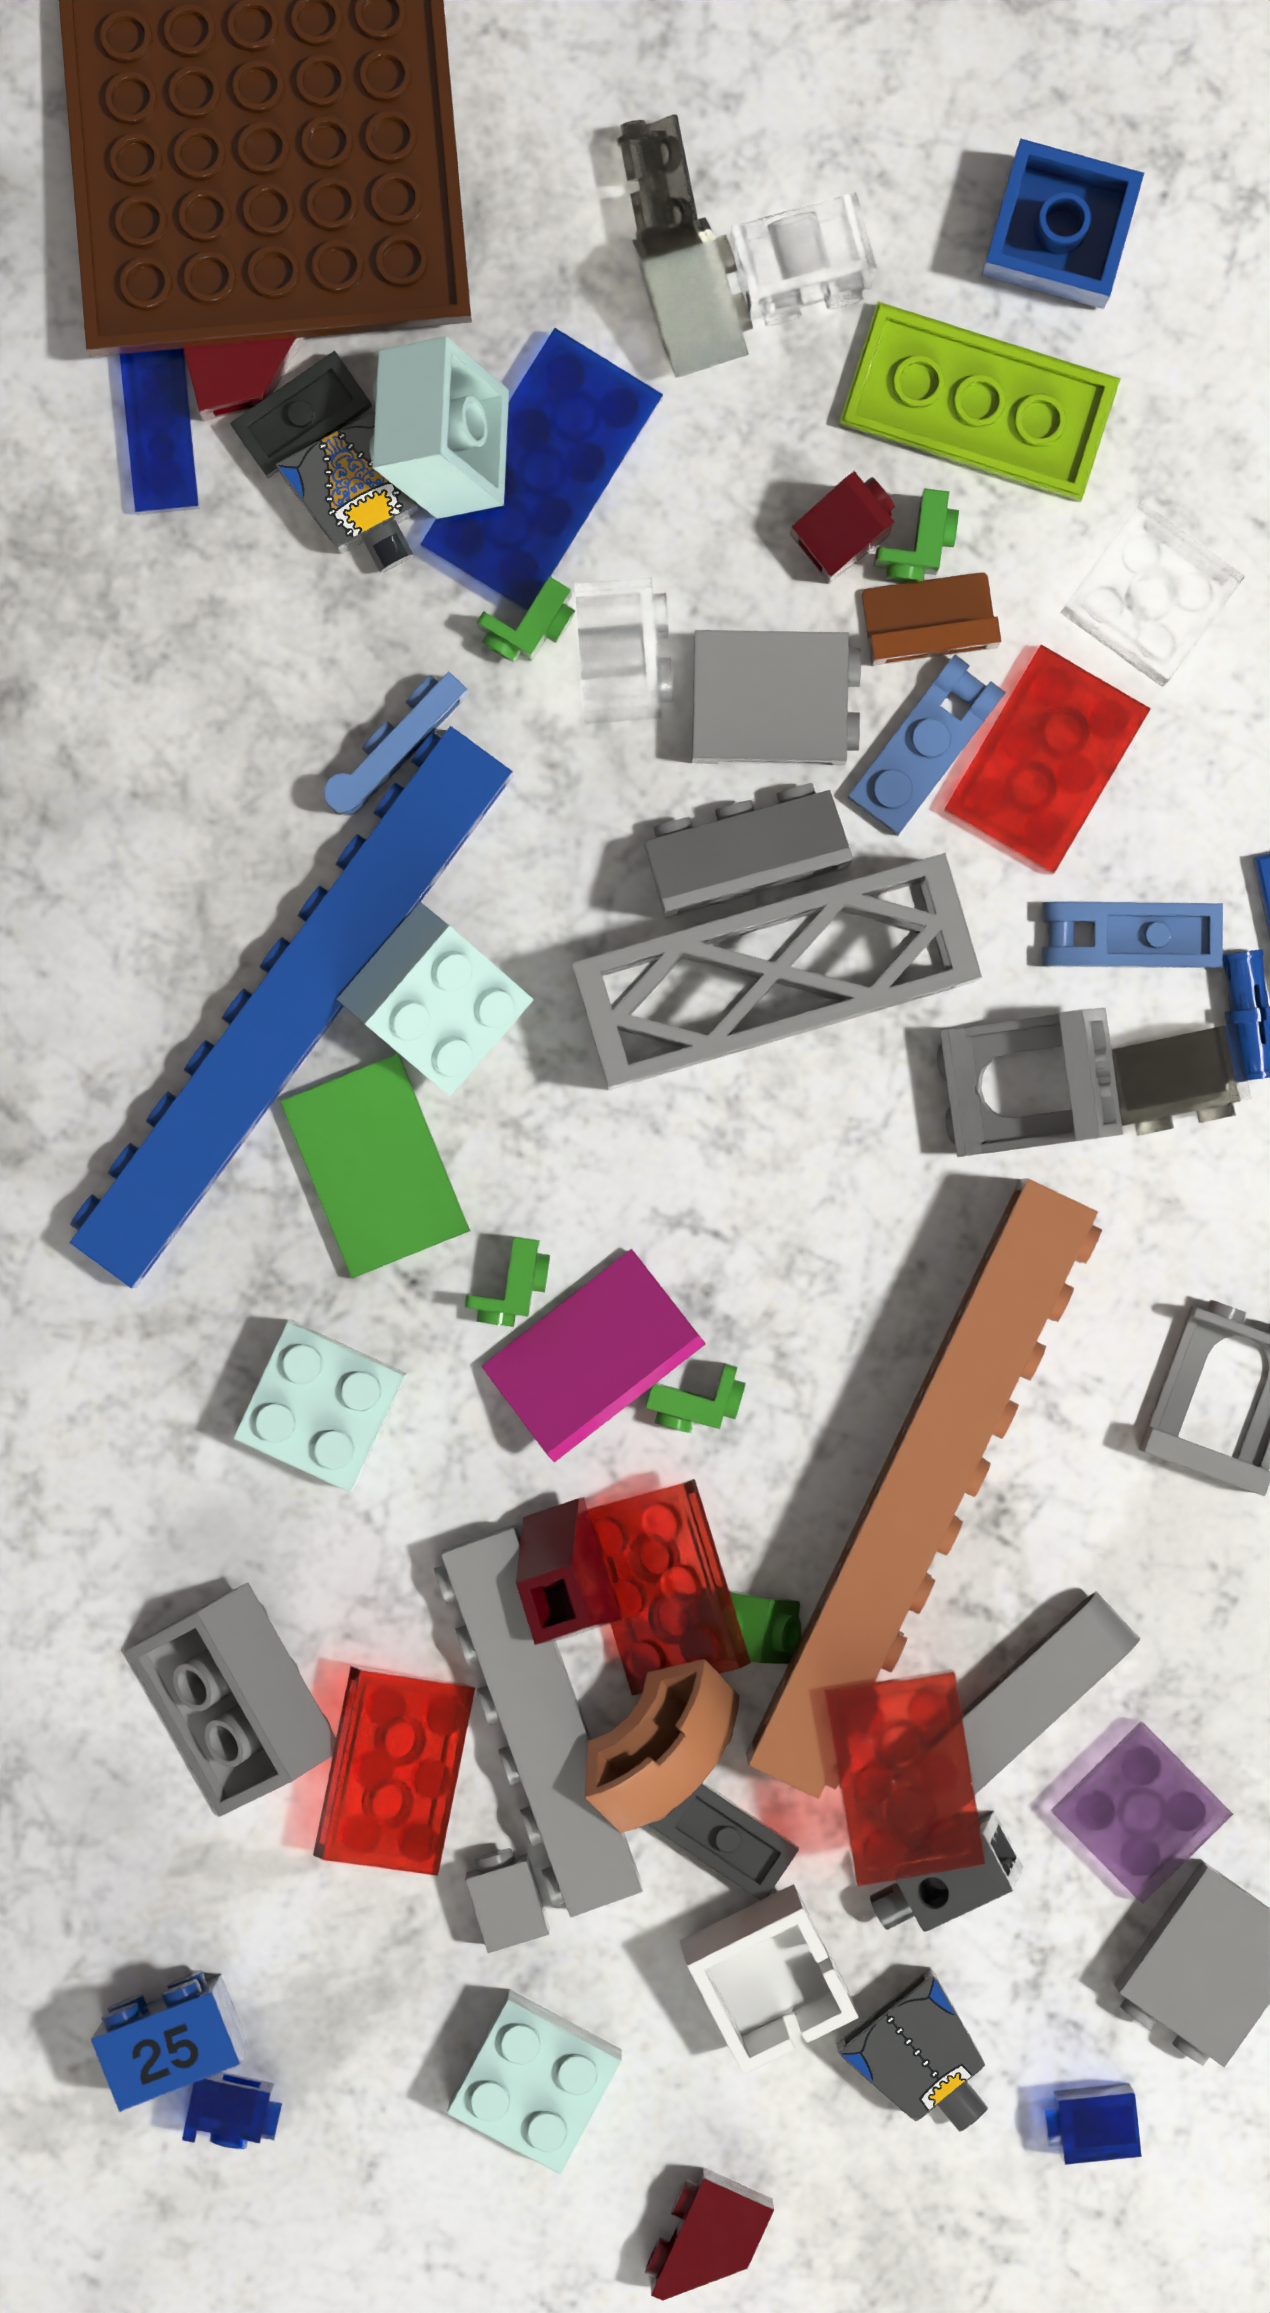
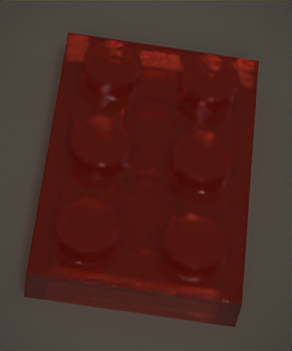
[943,644,1151,875]
[587,1479,751,1696]
[313,1666,475,1876]
[824,1669,986,1886]

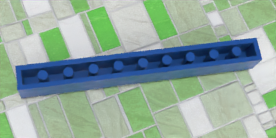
[70,726,514,1289]

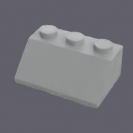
[644,783,853,918]
[125,1582,343,1817]

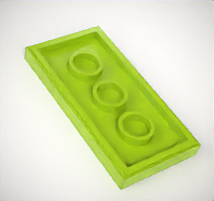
[839,302,1121,502]

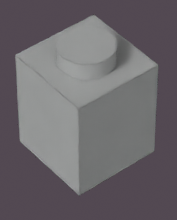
[465,1848,550,1953]

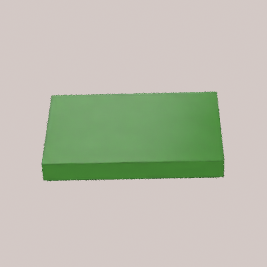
[280,1054,470,1279]

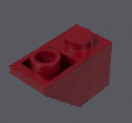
[183,337,306,421]
[790,471,895,584]
[516,1497,622,1645]
[644,2167,774,2301]

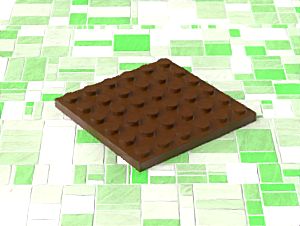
[59,0,472,357]

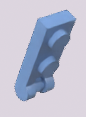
[847,654,1006,836]
[324,671,469,816]
[1042,902,1223,968]

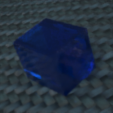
[1044,2083,1142,2165]

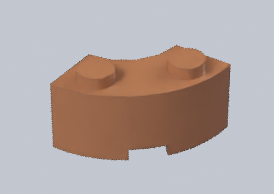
[585,1659,740,1833]

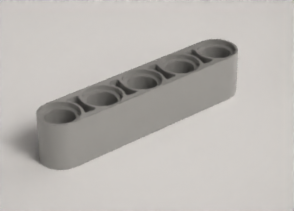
[867,1591,1140,1850]

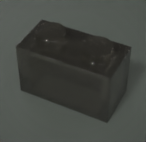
[632,217,753,378]
[1111,1024,1252,1136]

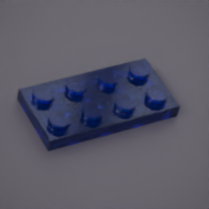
[420,327,663,612]

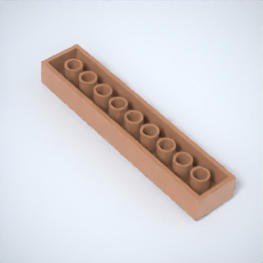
[746,1178,1102,1799]

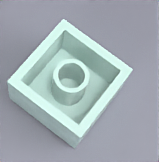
[369,336,509,519]
[337,902,534,1097]
[233,1320,407,1492]
[447,1989,622,2175]

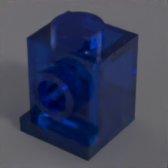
[182,2072,283,2149]

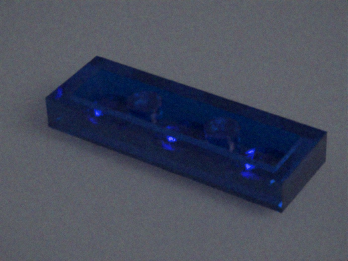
[120,348,200,515]

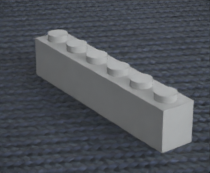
[434,1524,643,1918]

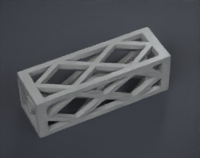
[572,853,982,1090]

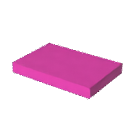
[481,1248,706,1463]

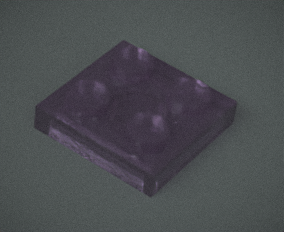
[1051,1721,1233,1904]

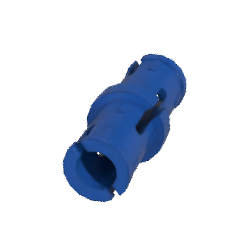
[1223,949,1270,1081]

